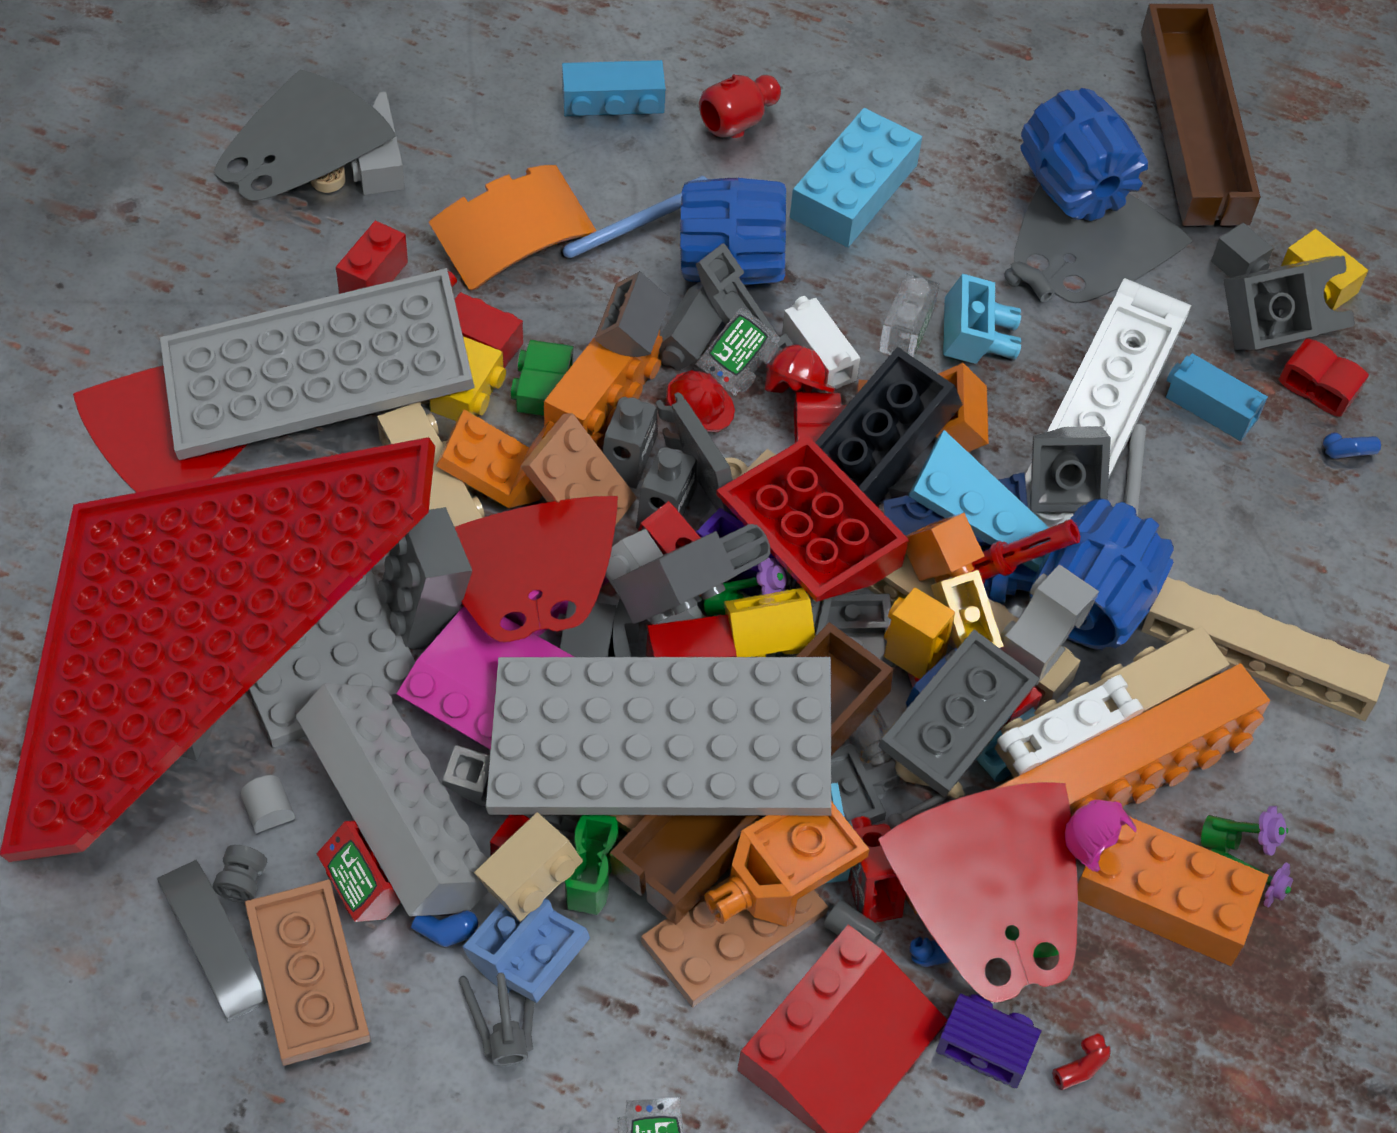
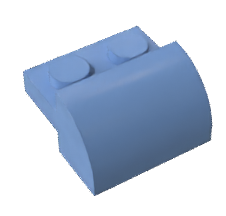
[463,898,590,1003]

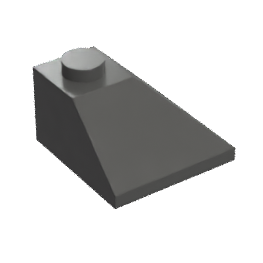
[1030,426,1111,512]

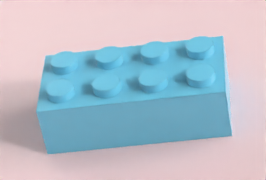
[789,108,923,248]

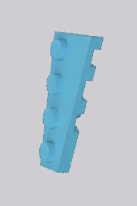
[908,430,1050,572]

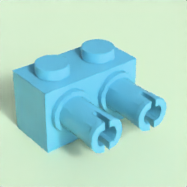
[943,273,1021,364]

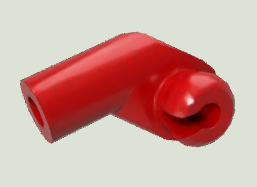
[1052,1033,1111,1090]

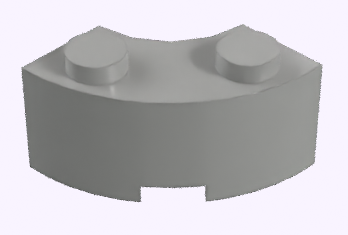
[1000,564,1099,686]

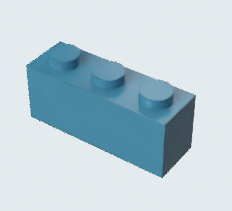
[562,60,666,116]

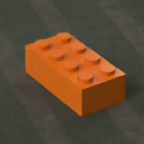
[544,330,663,450]
[1078,816,1269,966]

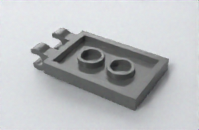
[656,393,739,520]

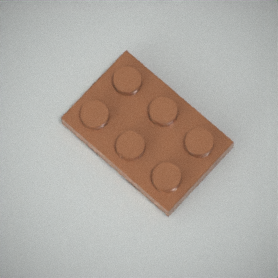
[520,413,637,526]

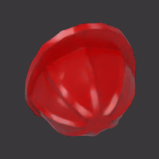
[765,345,836,393]
[665,370,735,432]

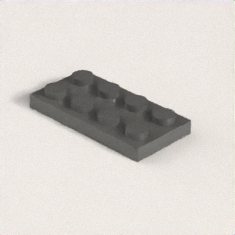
[878,630,1040,797]

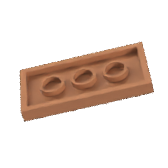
[641,875,828,1008]
[245,879,371,1066]

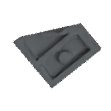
[826,594,895,667]

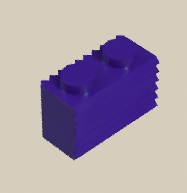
[936,993,1042,1088]

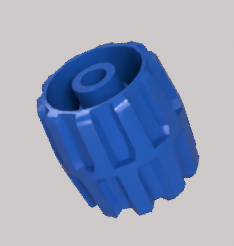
[1020,88,1148,221]
[680,178,786,285]
[1029,499,1174,650]

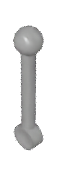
[888,794,955,829]

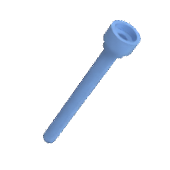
[563,176,707,258]

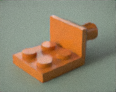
[436,409,555,508]
[705,801,870,927]

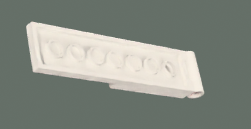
[1025,278,1192,528]

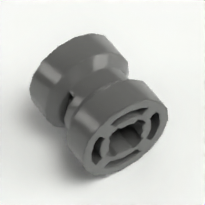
[213,845,267,903]

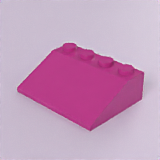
[396,606,574,750]

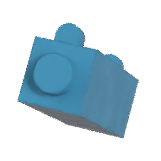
[1166,353,1268,441]

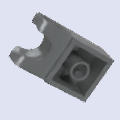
[1224,256,1355,350]
[612,524,770,625]

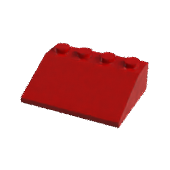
[716,436,909,602]
[737,924,948,1133]

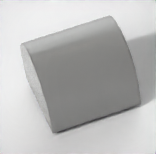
[240,775,295,834]

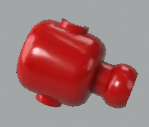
[699,74,781,138]

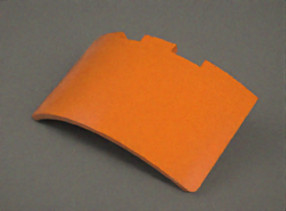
[429,165,596,290]

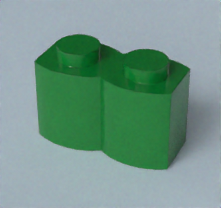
[511,340,574,416]
[565,815,618,915]

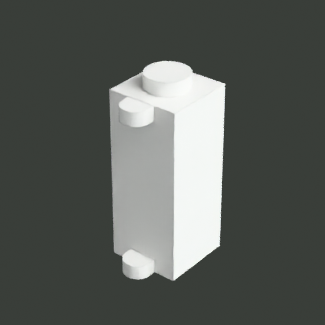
[782,296,860,393]

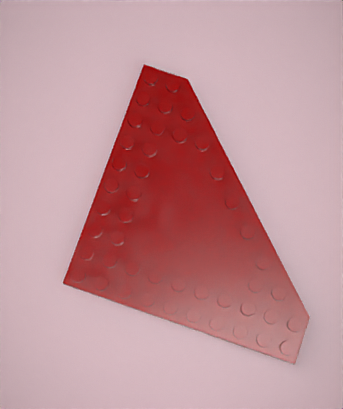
[0,437,436,862]

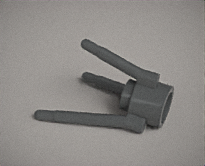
[459,972,535,1066]

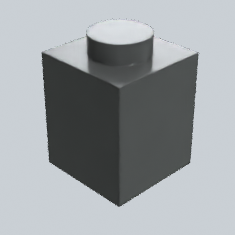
[1211,223,1273,278]

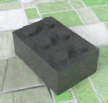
[378,507,473,649]

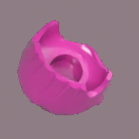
[1065,800,1137,872]

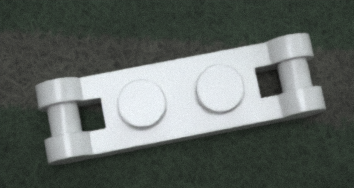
[997,675,1144,776]

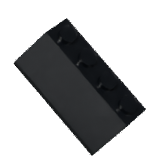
[815,347,963,506]

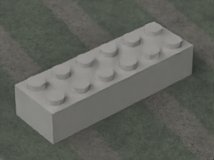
[296,683,489,916]

